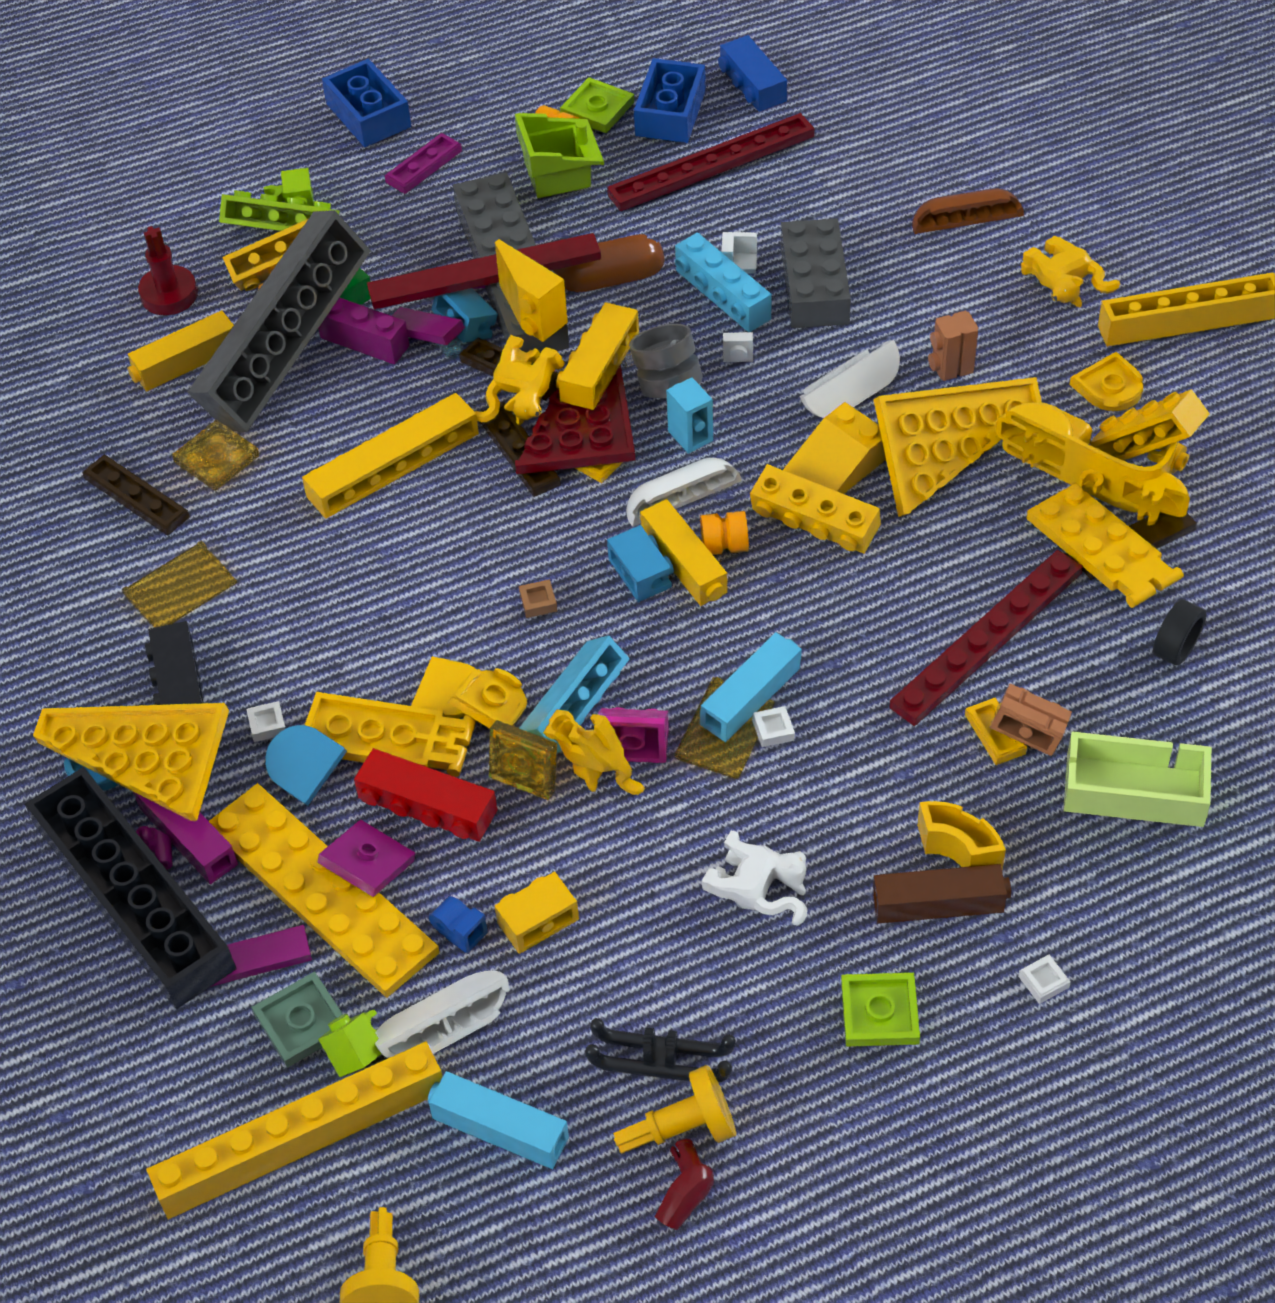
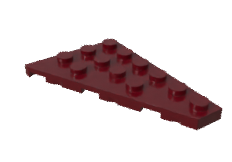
[515,331,636,475]

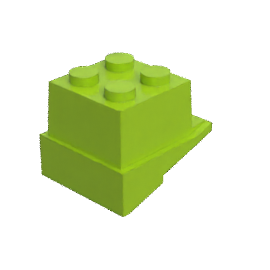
[515,113,604,198]

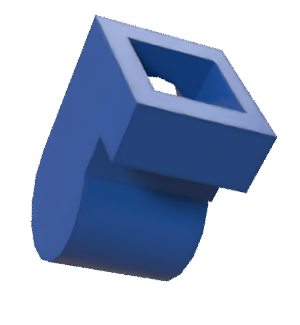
[429,896,488,954]

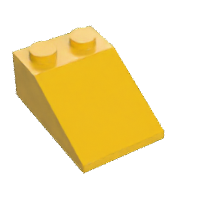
[495,239,568,342]
[783,402,886,494]

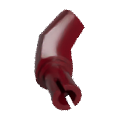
[655,1139,714,1230]

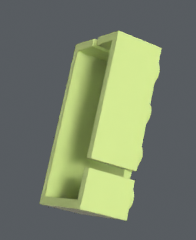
[1064,732,1212,827]

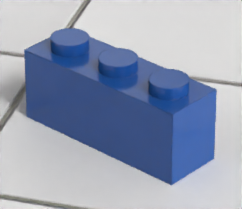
[718,35,787,112]

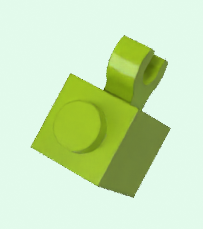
[263,168,314,206]
[318,1010,382,1077]

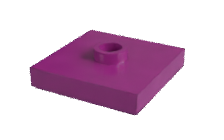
[317,819,416,897]

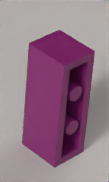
[318,297,410,365]

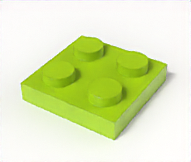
[560,77,635,133]
[841,972,920,1047]

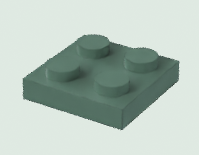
[251,971,343,1068]

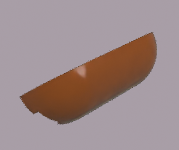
[912,188,1024,234]
[553,234,665,292]

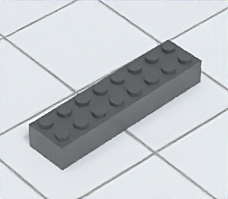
[453,172,569,353]
[187,210,371,432]

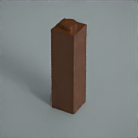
[872,864,1011,924]

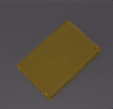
[122,540,237,628]
[674,677,775,780]

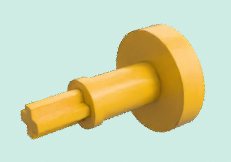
[613,1065,736,1154]
[339,1207,419,1303]

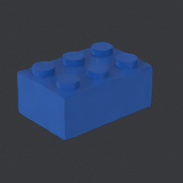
[322,58,412,148]
[634,58,706,143]

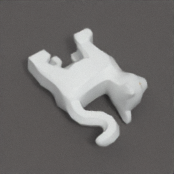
[702,830,807,926]

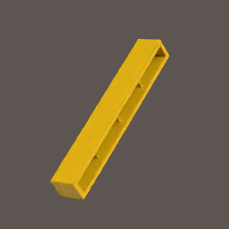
[146,1041,443,1220]

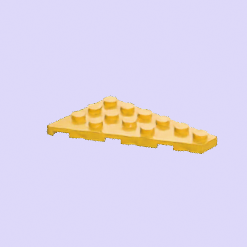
[33,703,229,821]

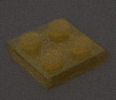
[172,420,260,491]
[489,720,557,800]

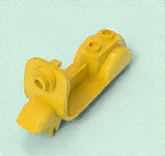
[996,402,1190,526]

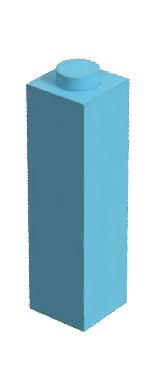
[700,632,802,742]
[427,1071,569,1169]

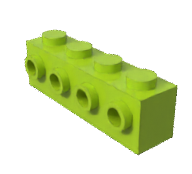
[219,190,340,231]

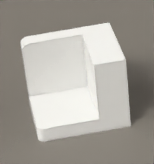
[722,232,757,274]

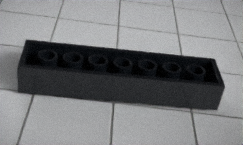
[25,767,237,1010]

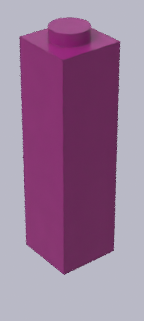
[133,792,238,885]

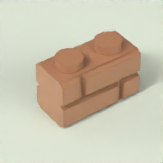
[928,310,979,381]
[989,684,1072,756]

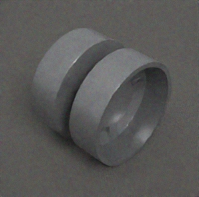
[629,324,703,398]

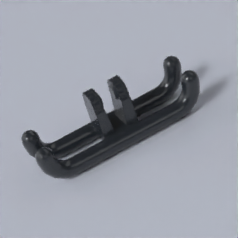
[585,1018,736,1083]

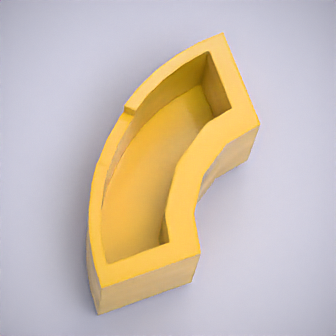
[917,801,1006,870]

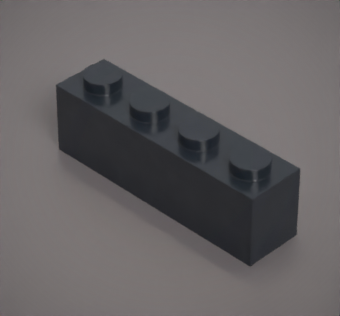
[145,621,204,705]

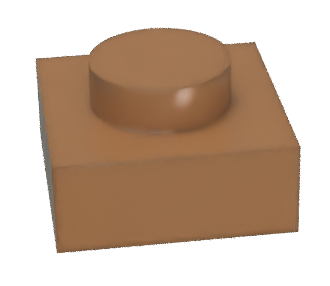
[518,579,557,618]

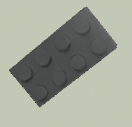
[781,218,851,328]

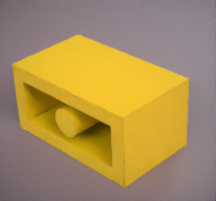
[494,871,579,954]

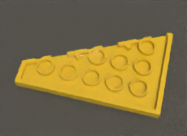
[873,377,1042,517]

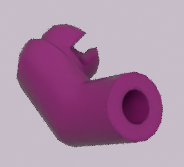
[136,826,173,870]

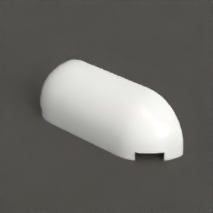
[800,340,900,418]
[626,458,742,527]
[375,971,509,1058]

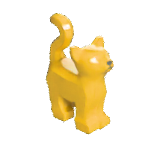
[1021,236,1120,308]
[475,335,565,425]
[543,709,645,795]

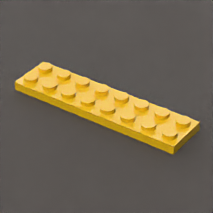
[209,783,440,998]

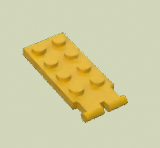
[1027,483,1184,608]
[305,692,476,777]

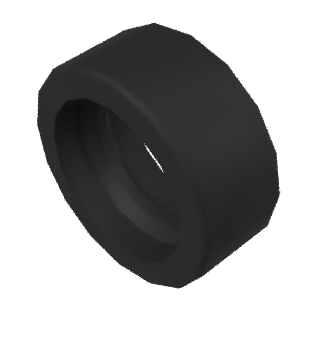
[1153,599,1207,665]

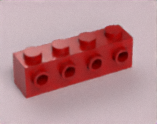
[354,748,498,842]

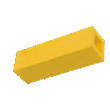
[127,310,234,392]
[640,499,727,606]

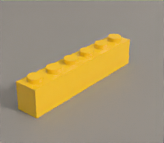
[1098,272,1275,347]
[302,393,479,519]

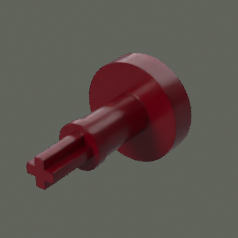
[138,226,198,315]

